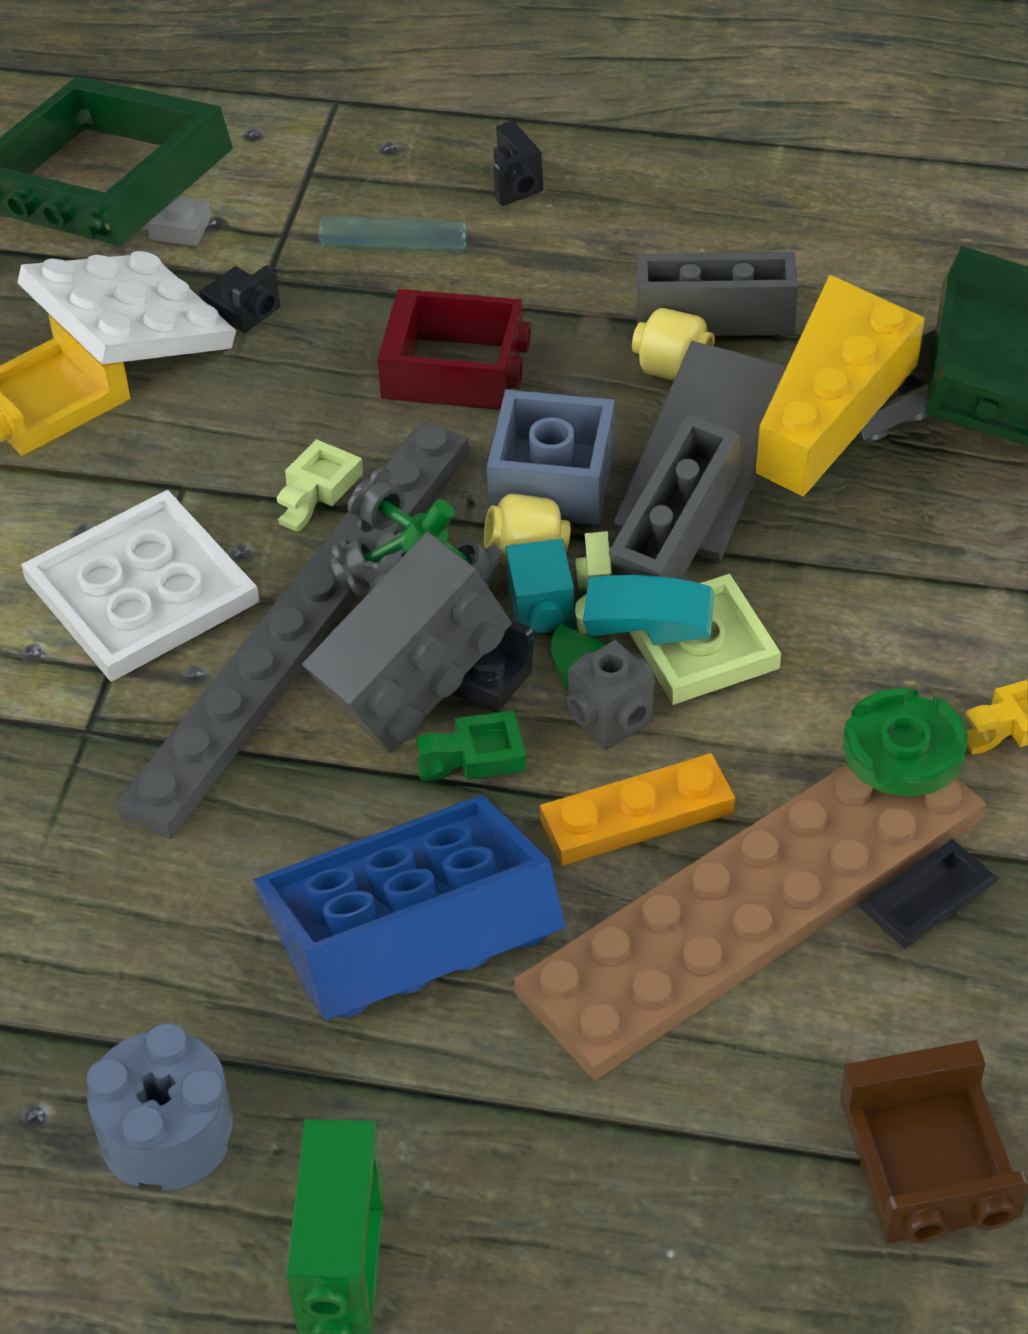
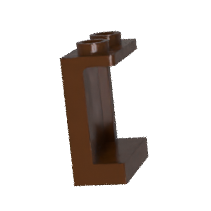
[840,1040,1028,1243]

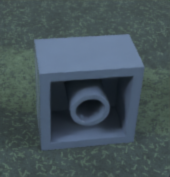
[487,390,615,525]

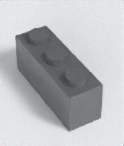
[636,252,798,337]
[608,413,744,579]

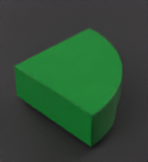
[551,623,607,691]

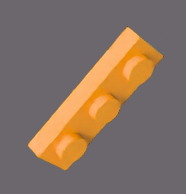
[540,753,735,866]

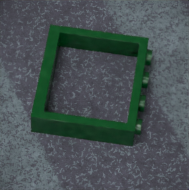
[0,76,233,246]

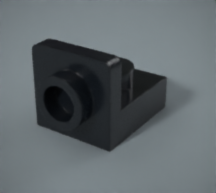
[493,120,544,206]
[199,265,281,333]
[452,618,534,713]

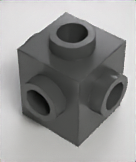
[566,640,655,750]

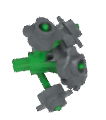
[331,468,502,597]

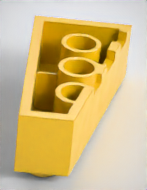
[755,275,925,497]

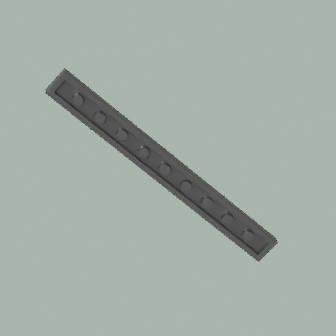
[117,421,469,839]

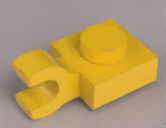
[965,679,1028,755]

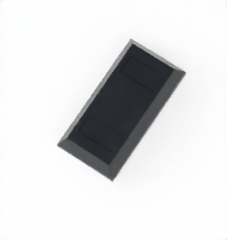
[860,839,998,949]

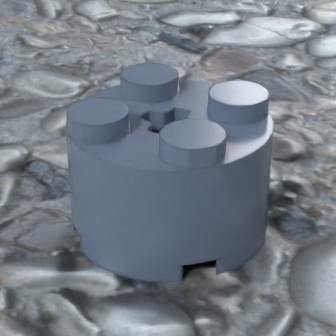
[86,1023,233,1191]

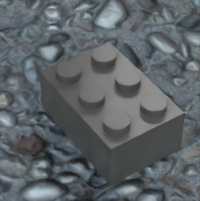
[302,531,512,754]

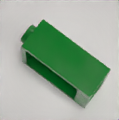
[286,1119,385,1334]

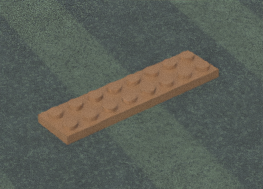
[514,764,987,1082]

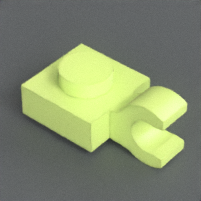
[277,439,363,532]
[575,531,613,634]

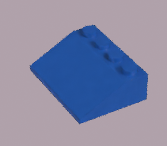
[253,794,566,1021]

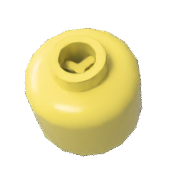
[632,308,715,381]
[484,493,570,567]

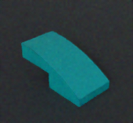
[583,575,714,645]

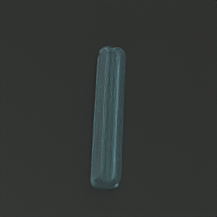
[319,216,467,251]

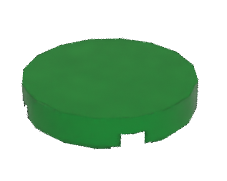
[842,687,968,797]

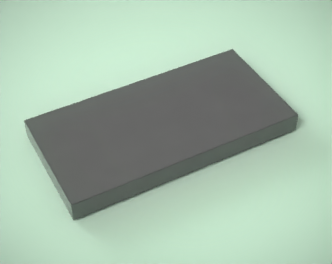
[613,340,787,563]

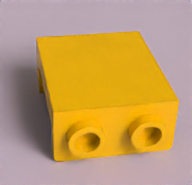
[0,314,131,456]

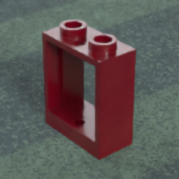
[377,289,531,410]

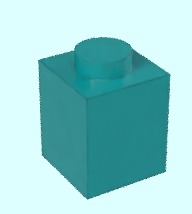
[506,539,575,633]

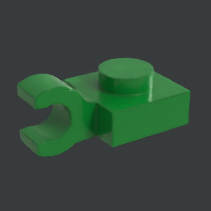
[416,710,526,781]

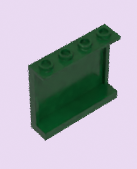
[924,246,1028,446]

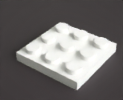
[17,251,236,364]
[21,490,260,682]

